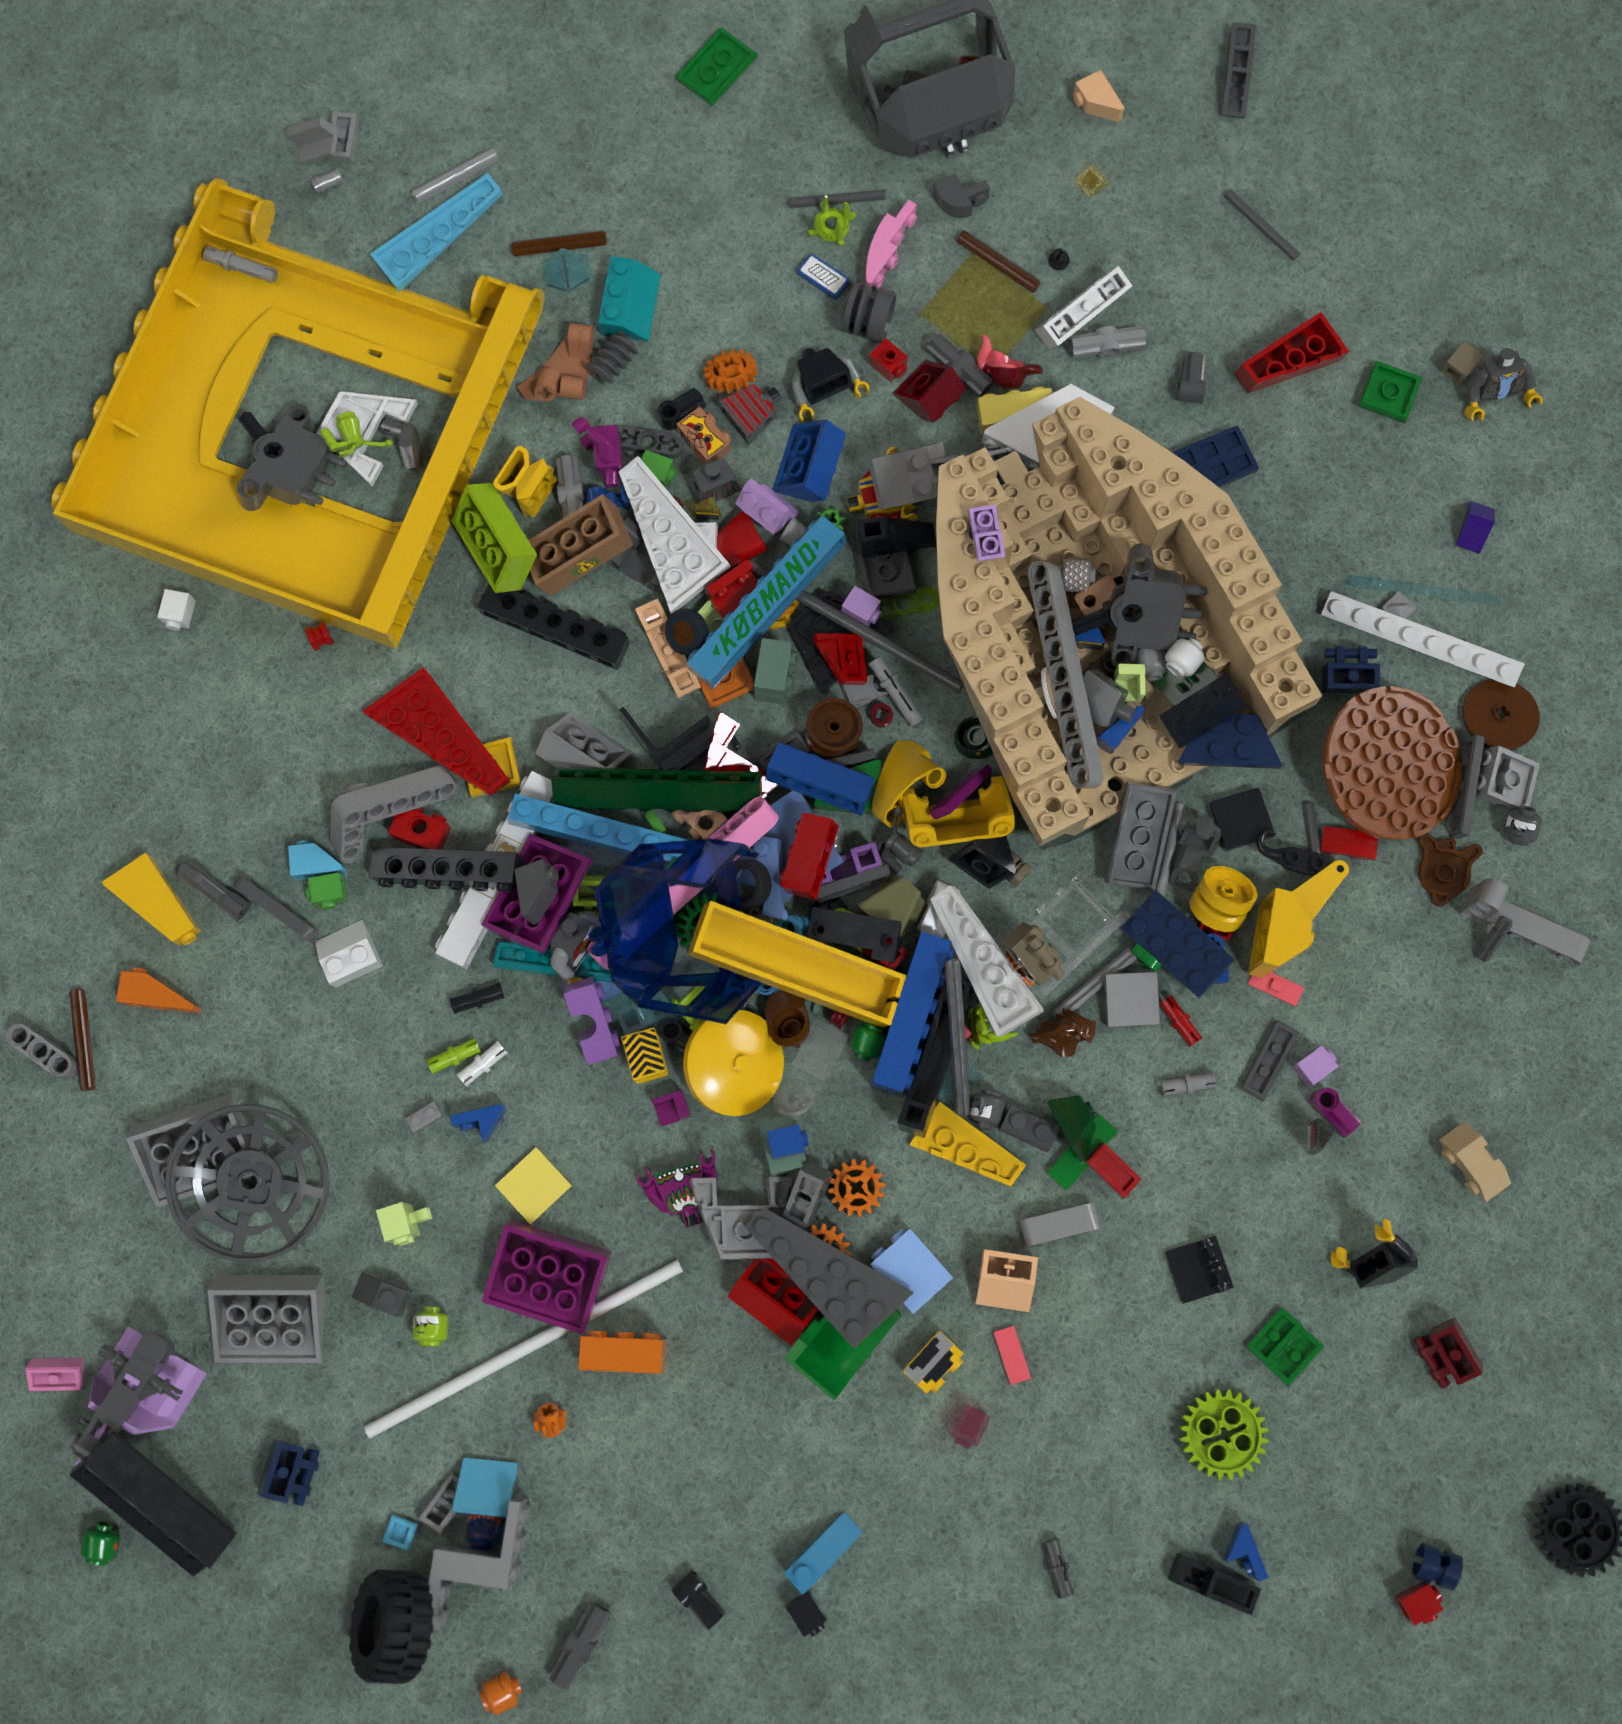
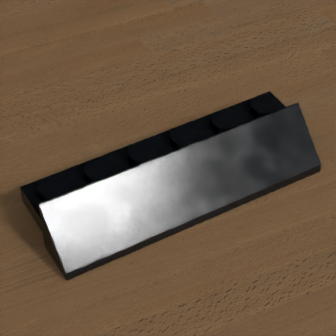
[69,1430,236,1577]

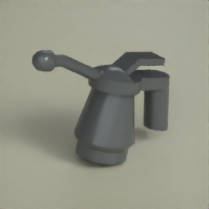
[877,807,924,875]

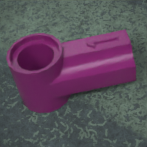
[1310,1088,1361,1138]

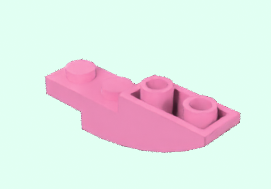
[866,200,918,291]

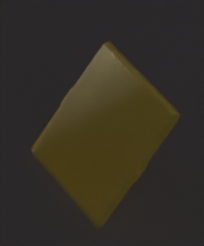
[919,253,1048,357]

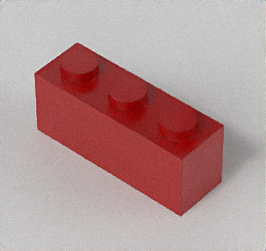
[780,812,839,900]

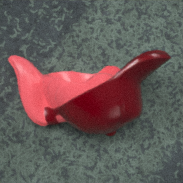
[977,335,1043,390]

